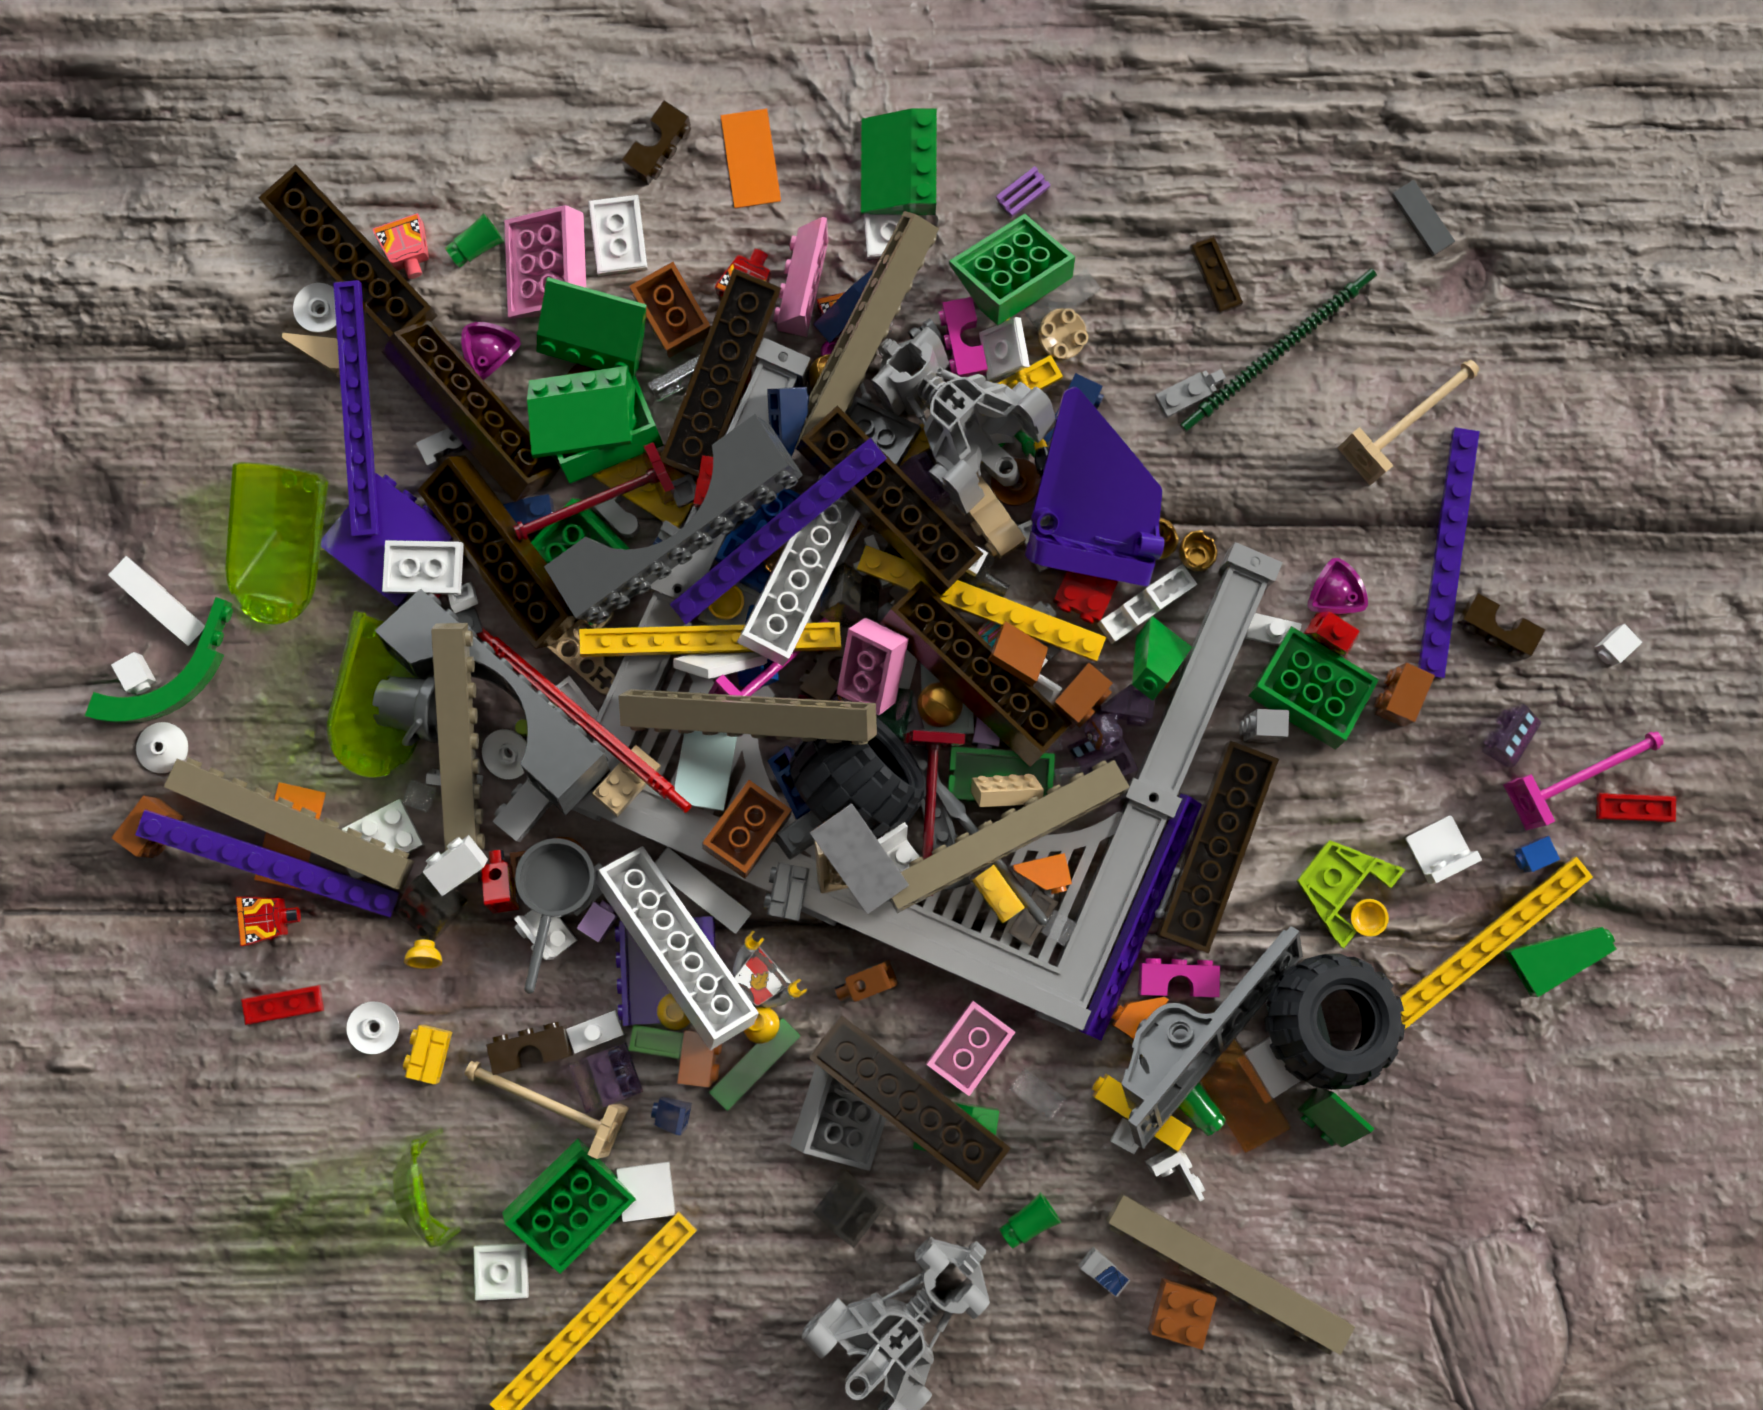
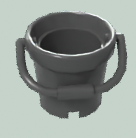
[373,675,438,746]

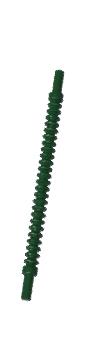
[1180,268,1377,432]

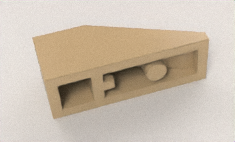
[282,333,340,378]

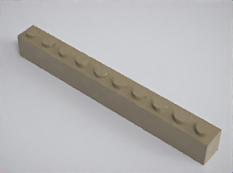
[796,211,939,447]
[431,623,486,883]
[619,689,877,745]
[164,757,415,890]
[890,760,1130,913]
[1106,1192,1355,1355]

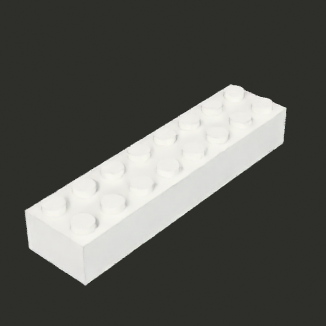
[737,474,860,666]
[596,846,758,1051]

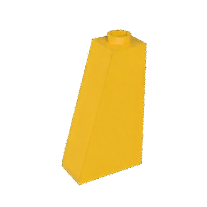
[1092,1074,1192,1151]

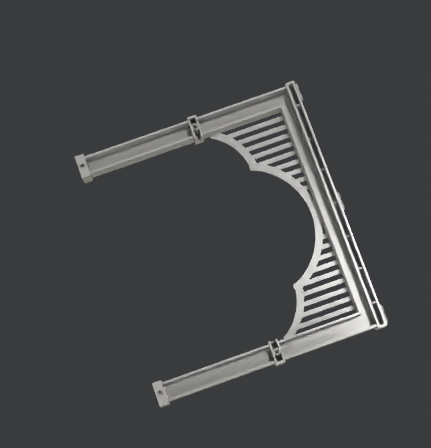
[571,338,1283,1033]

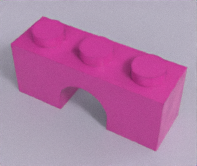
[938,297,988,377]
[1138,958,1220,997]

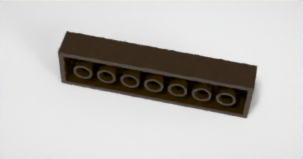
[258,164,438,338]
[660,268,781,477]
[382,319,561,502]
[796,405,983,596]
[417,456,579,649]
[880,581,1072,767]
[1156,741,1279,954]
[809,1014,1011,1191]

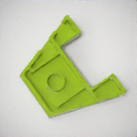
[1296,840,1405,948]

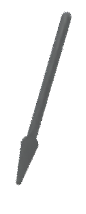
[936,780,1048,925]

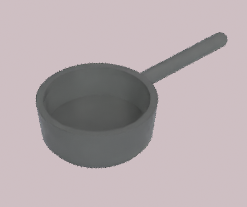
[515,838,595,994]

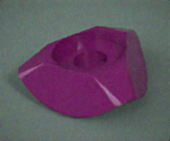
[461,322,521,381]
[1307,558,1368,614]

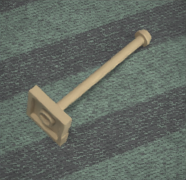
[1337,360,1479,486]
[465,1061,629,1159]

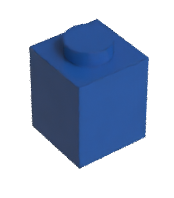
[1514,836,1560,873]

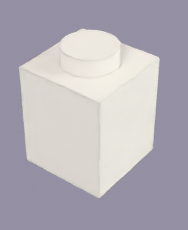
[1594,624,1642,666]
[111,652,156,695]

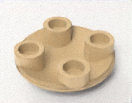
[1039,308,1088,359]

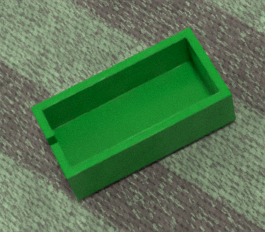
[948,747,1055,802]

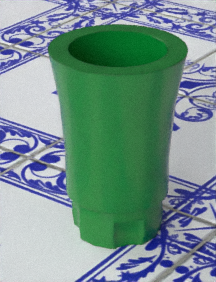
[445,213,505,268]
[1179,1082,1226,1136]
[999,1192,1061,1249]

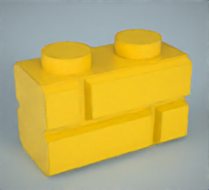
[971,865,1025,923]
[403,1025,452,1084]

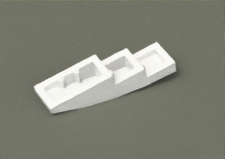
[108,556,205,646]
[1097,564,1197,644]
[655,847,752,934]

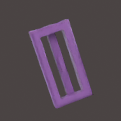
[996,166,1051,218]

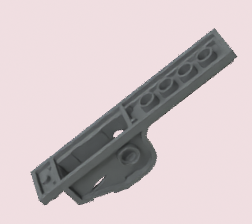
[1122,926,1303,1149]

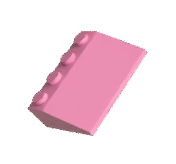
[504,205,586,318]
[773,217,828,337]

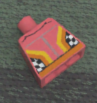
[373,213,429,279]

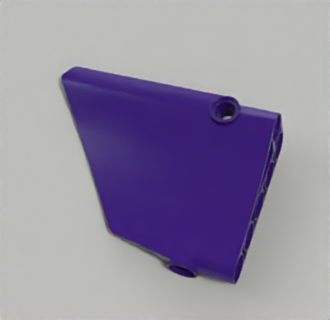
[1025,387,1164,586]

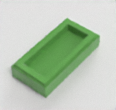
[629,1025,684,1059]

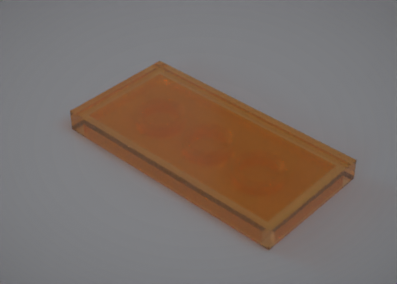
[1200,1038,1291,1153]

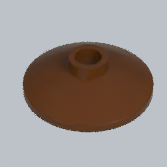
[991,458,1041,506]

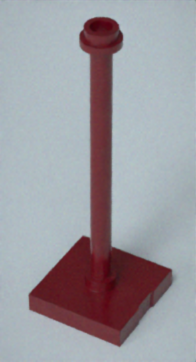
[513,442,675,541]
[903,730,965,896]

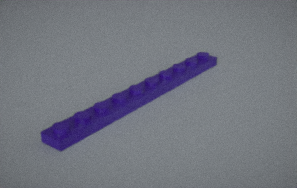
[333,280,380,537]
[1418,427,1480,679]
[669,438,887,624]
[1079,793,1202,1041]
[135,809,399,917]

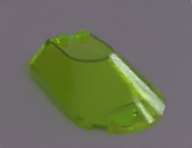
[225,462,328,625]
[327,611,418,777]
[393,1127,461,1248]

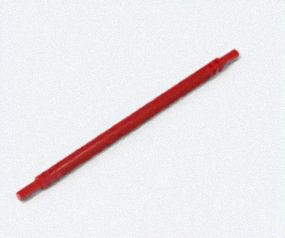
[477,627,692,813]

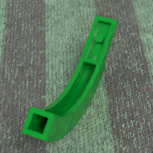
[85,597,233,724]

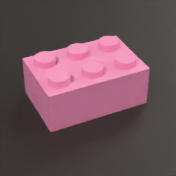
[836,618,909,715]
[926,1000,1015,1096]

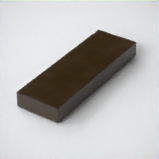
[1190,235,1243,314]

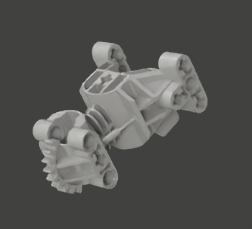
[871,327,1056,514]
[802,1236,990,1410]

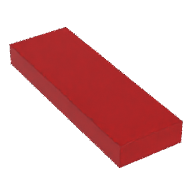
[1596,793,1676,822]
[241,985,324,1025]

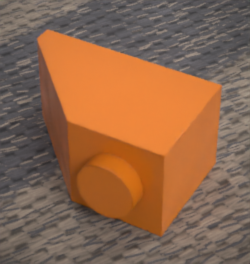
[1012,853,1072,894]
[1111,996,1169,1040]

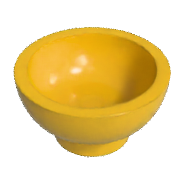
[708,585,744,620]
[1351,899,1389,937]
[404,939,442,969]
[657,993,691,1030]
[744,1006,780,1044]

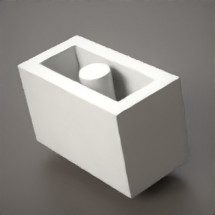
[423,835,488,896]

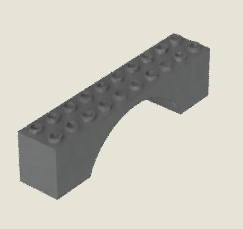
[544,414,803,624]
[375,589,610,815]

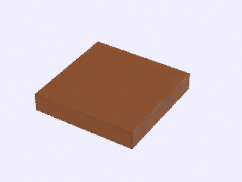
[989,621,1048,687]

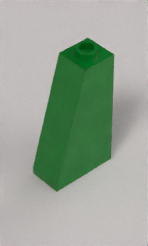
[1132,616,1192,701]
[1503,927,1617,997]

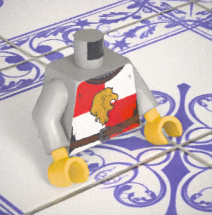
[732,931,807,1008]

